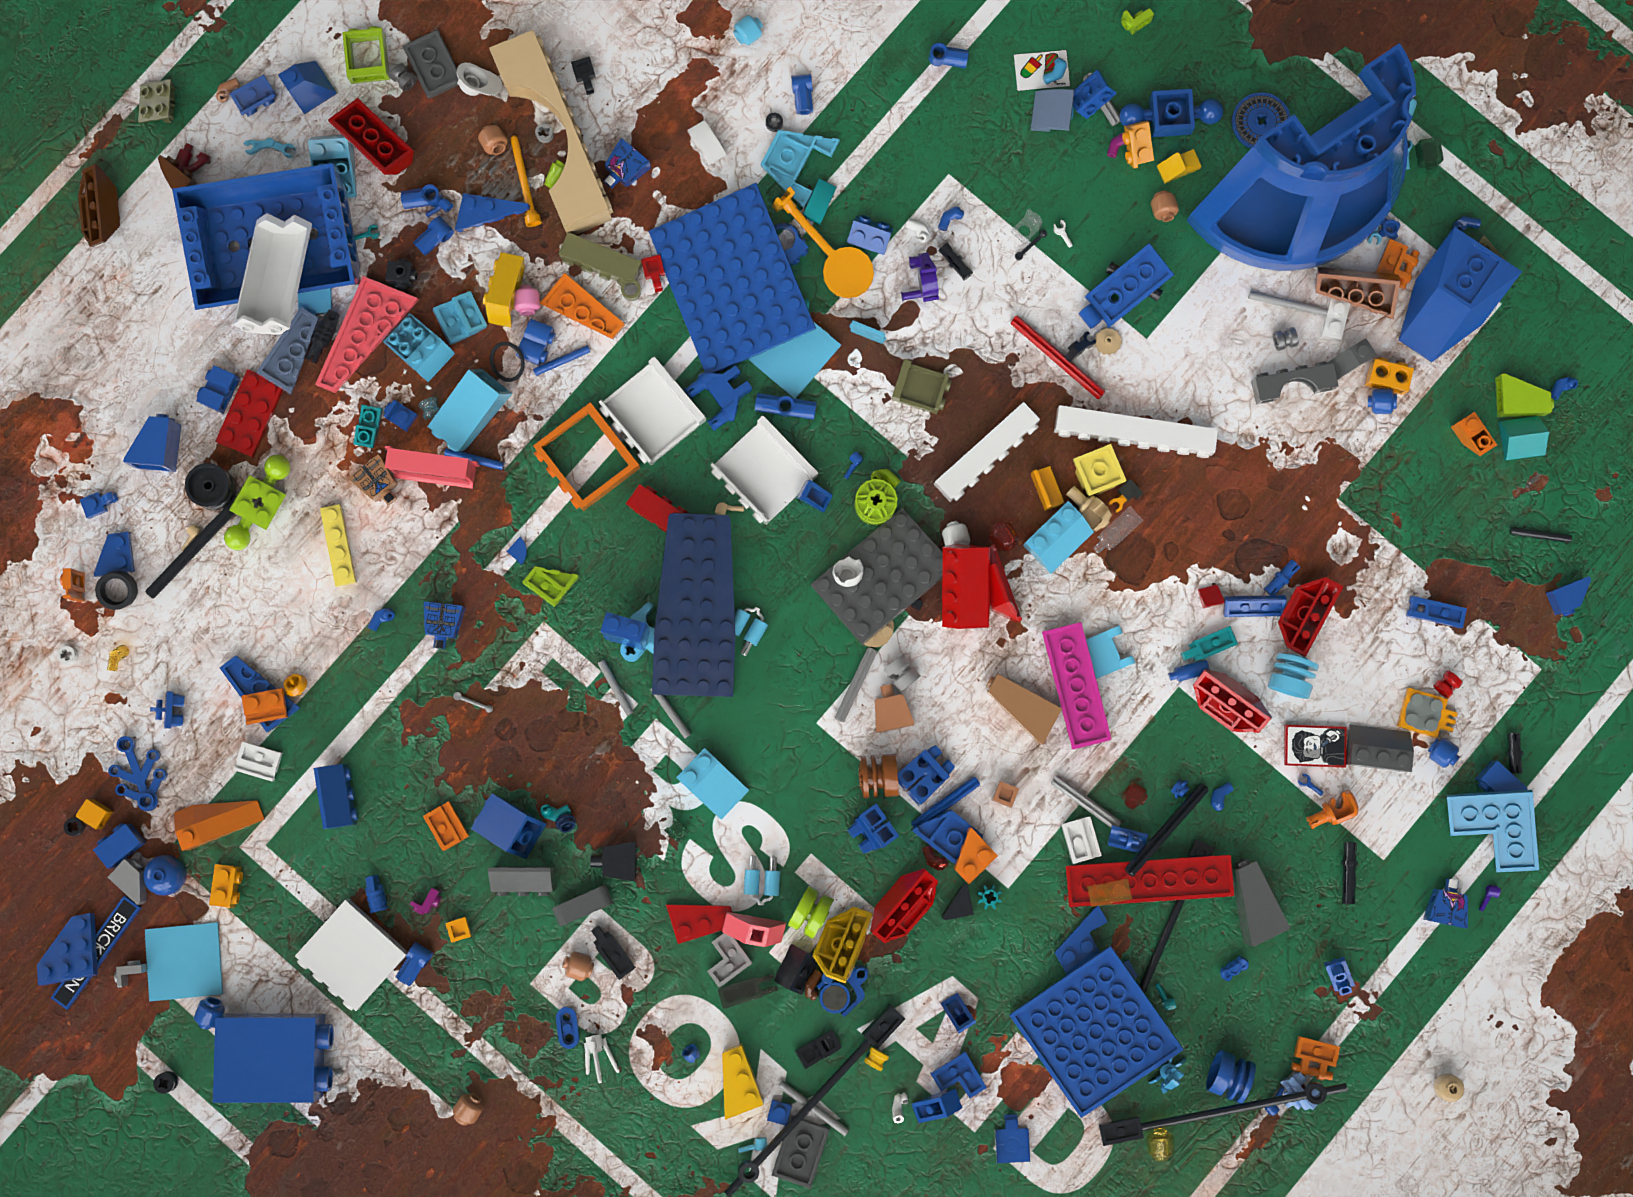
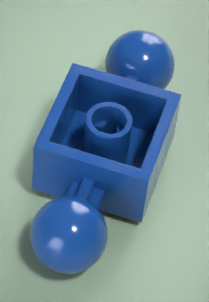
[1119,89,1223,137]

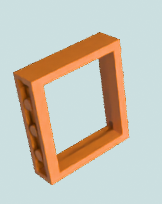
[533,402,640,512]

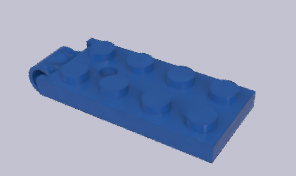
[1078,243,1175,329]

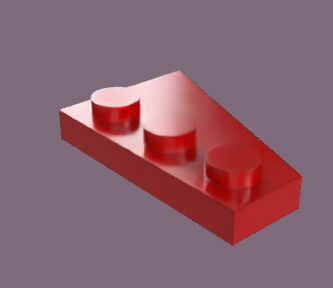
[666,904,733,944]

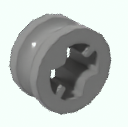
[535,123,554,143]

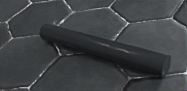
[1509,527,1572,543]

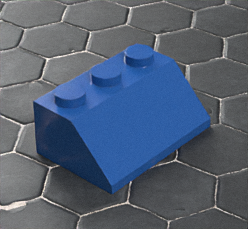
[313,764,359,829]

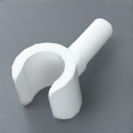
[1054,220,1073,248]

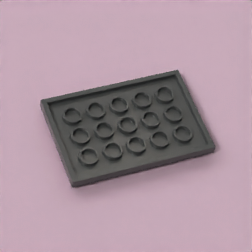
[811,508,943,646]

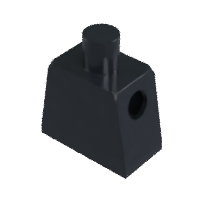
[590,842,637,881]

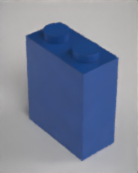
[600,612,650,650]

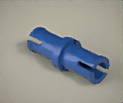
[1264,559,1301,595]

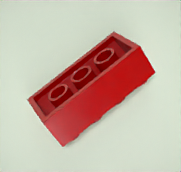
[328,98,414,175]
[942,544,990,629]

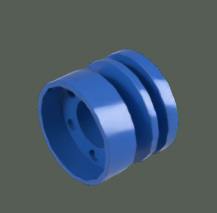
[1206,1050,1256,1104]

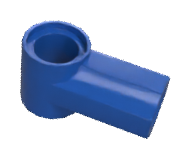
[928,43,969,69]
[791,74,813,115]
[401,184,443,209]
[413,216,454,256]
[395,942,433,986]

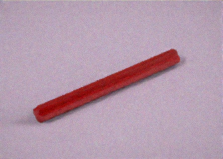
[1011,315,1105,399]

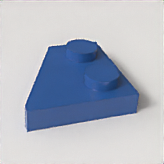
[93,532,135,577]

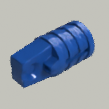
[365,875,389,913]

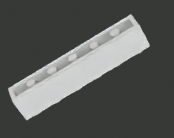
[934,402,1040,502]

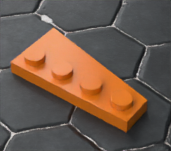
[540,273,626,339]

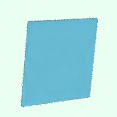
[748,322,841,399]
[145,922,223,1002]

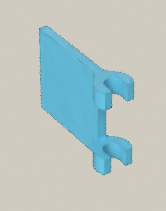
[1086,625,1135,679]

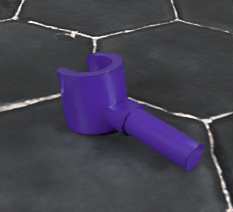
[1479,885,1501,912]

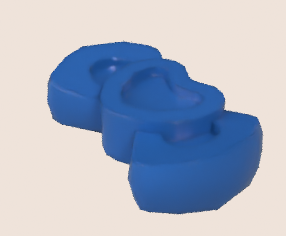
[1220,956,1249,981]

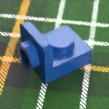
[383,399,418,432]

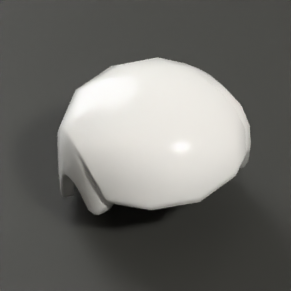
[832,556,864,587]

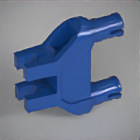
[683,365,752,431]

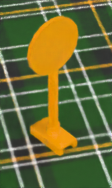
[772,187,874,299]

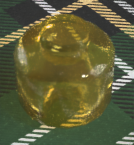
[1147,1128,1174,1161]

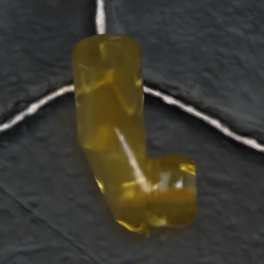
[107,645,130,671]

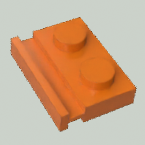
[60,568,85,602]
[241,688,288,725]
[423,801,470,851]

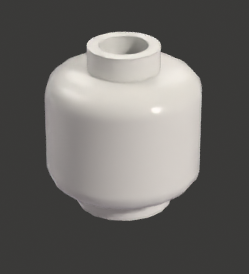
[942,521,971,546]

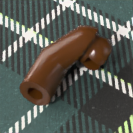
[805,969,823,1001]

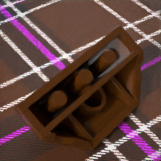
[78,164,120,247]

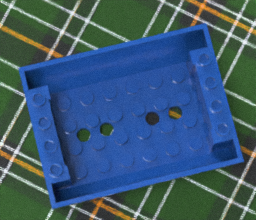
[172,163,360,310]

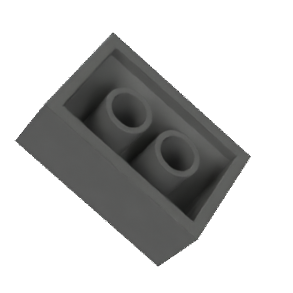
[1346,724,1414,772]
[488,866,555,896]

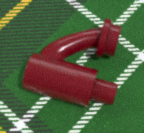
[175,143,211,173]

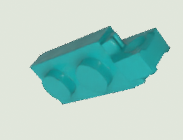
[1180,626,1238,661]

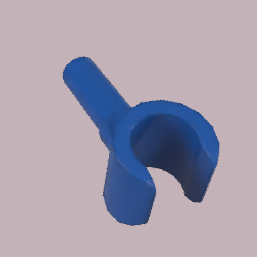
[425,198,453,217]
[844,452,863,480]
[1298,774,1324,796]
[1265,1087,1285,1116]

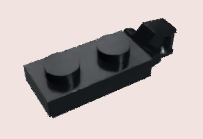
[591,925,636,980]

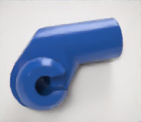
[938,206,964,231]
[1452,216,1481,232]

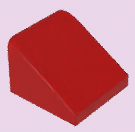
[1198,584,1225,609]

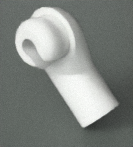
[906,218,930,243]

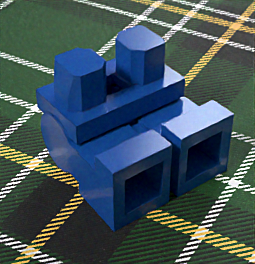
[847,803,899,854]

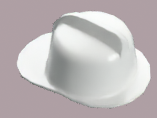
[457,63,502,96]

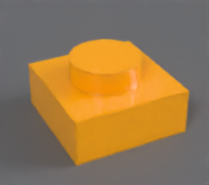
[445,917,472,943]

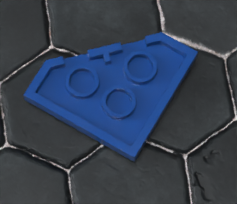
[37,913,98,986]

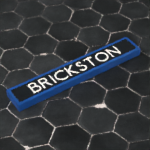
[51,896,142,1010]

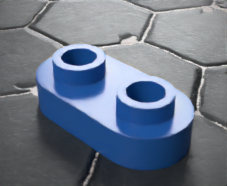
[556,1006,580,1049]

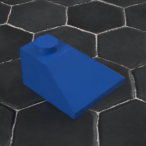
[278,61,338,115]

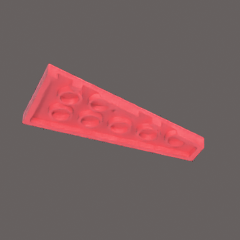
[315,276,419,393]

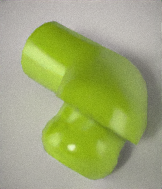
[871,469,901,488]

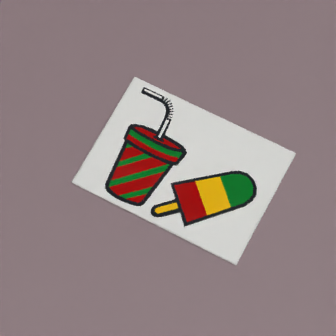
[1014,50,1070,91]

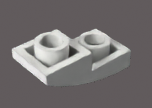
[687,120,727,165]

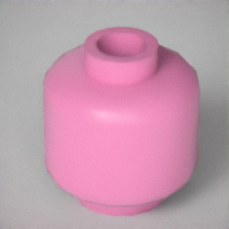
[514,285,540,316]

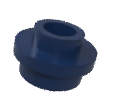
[555,814,576,833]

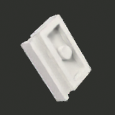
[233,742,283,781]
[1061,816,1102,864]

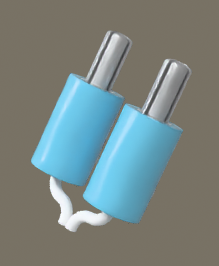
[735,607,768,656]
[744,855,780,905]

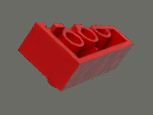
[626,484,689,533]

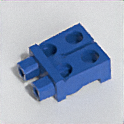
[898,745,955,806]

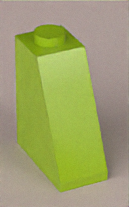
[1495,374,1554,417]

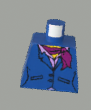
[604,138,651,189]
[1423,878,1468,929]

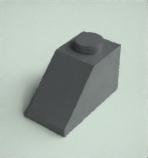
[1327,338,1377,380]

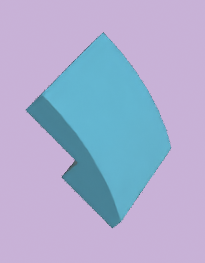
[433,291,487,345]

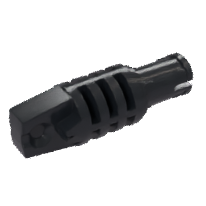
[305,309,340,364]

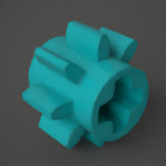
[977,885,1002,909]

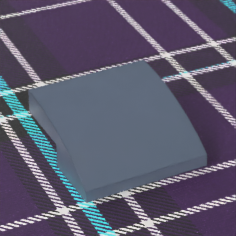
[1031,89,1074,132]

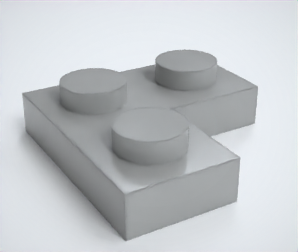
[707,933,752,988]

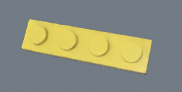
[320,504,357,587]

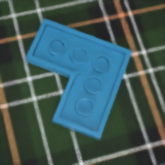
[1447,790,1539,872]

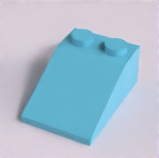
[676,748,749,820]

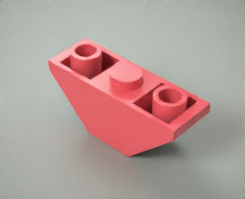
[722,912,786,947]

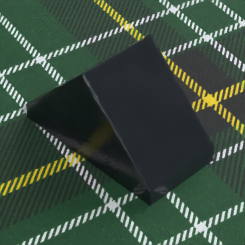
[941,883,974,920]

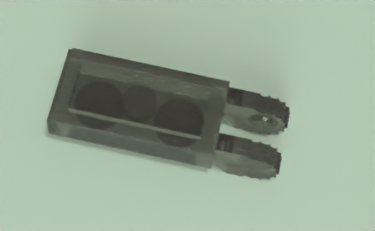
[717,973,778,1009]

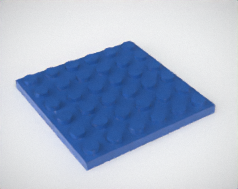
[1009,945,1184,1118]

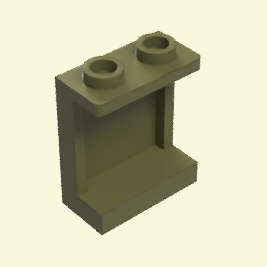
[892,359,952,415]

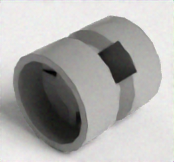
[883,654,921,692]

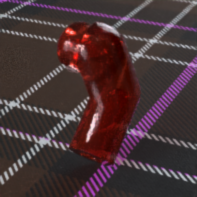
[922,845,948,871]

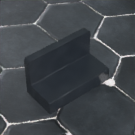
[774,944,817,995]

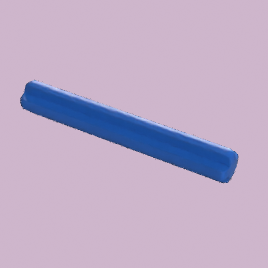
[911,777,980,827]

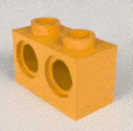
[1365,357,1414,395]

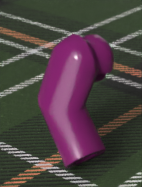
[1107,132,1127,158]

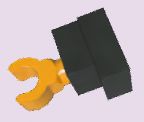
[1108,479,1144,513]

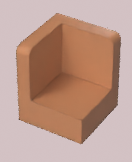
[991,781,1019,808]

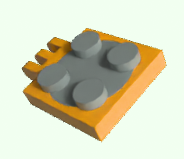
[1396,688,1458,738]

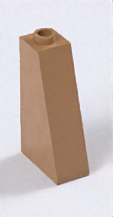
[986,674,1062,745]

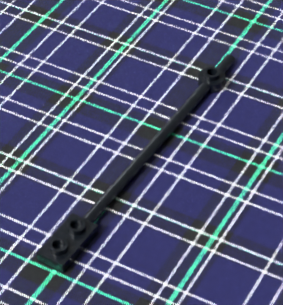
[1140,839,1215,993]
[724,1003,905,1197]
[1098,1082,1348,1146]

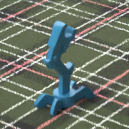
[1148,1057,1187,1094]

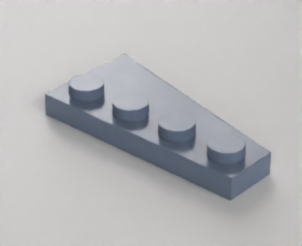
[256,307,319,395]

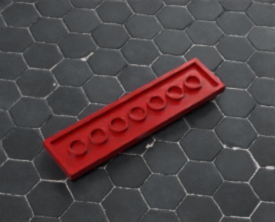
[1066,855,1234,907]

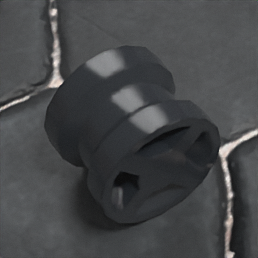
[153,1071,179,1094]

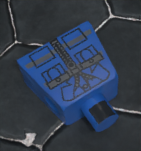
[424,601,465,649]

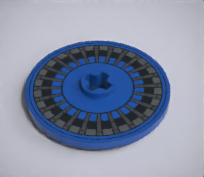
[1232,92,1291,149]

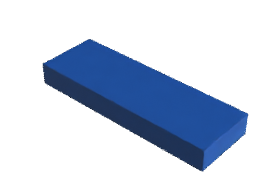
[1223,595,1287,617]

